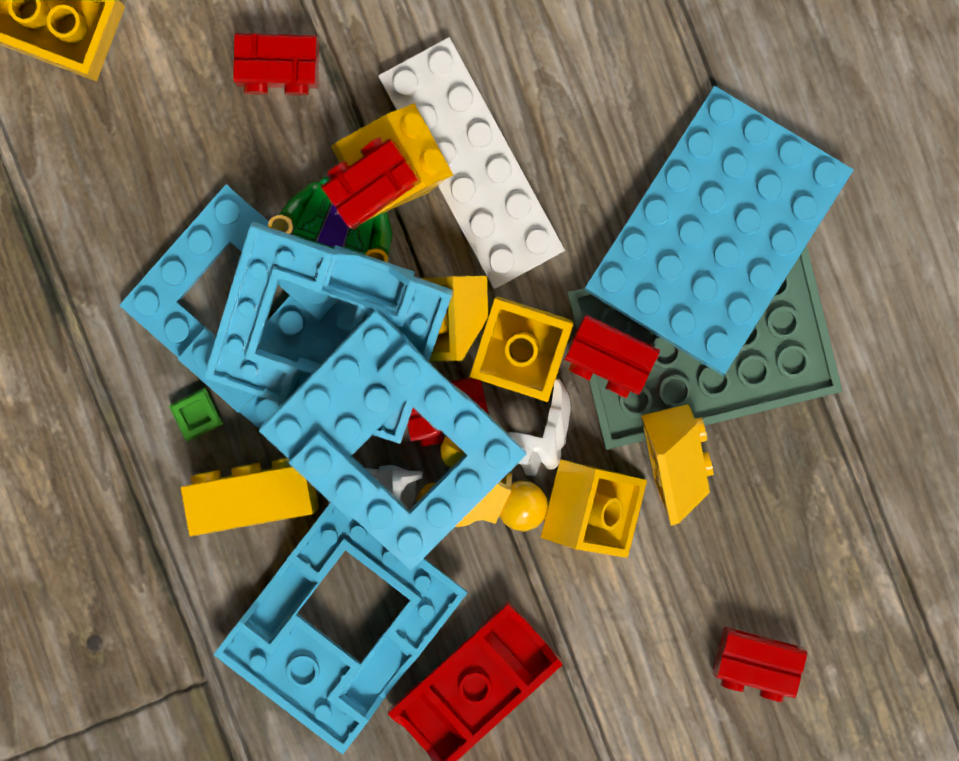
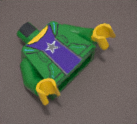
[267,176,393,262]

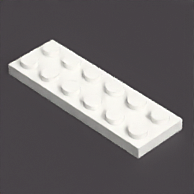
[378,37,565,290]

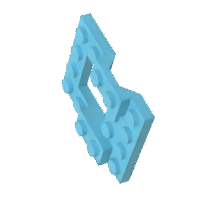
[119,184,359,429]
[204,222,453,444]
[259,308,527,571]
[213,503,468,755]

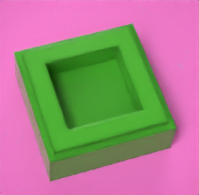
[169,388,224,442]

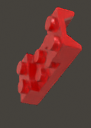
[387,601,563,761]

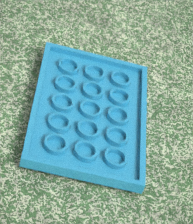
[585,86,854,377]

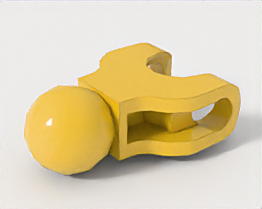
[416,436,548,532]

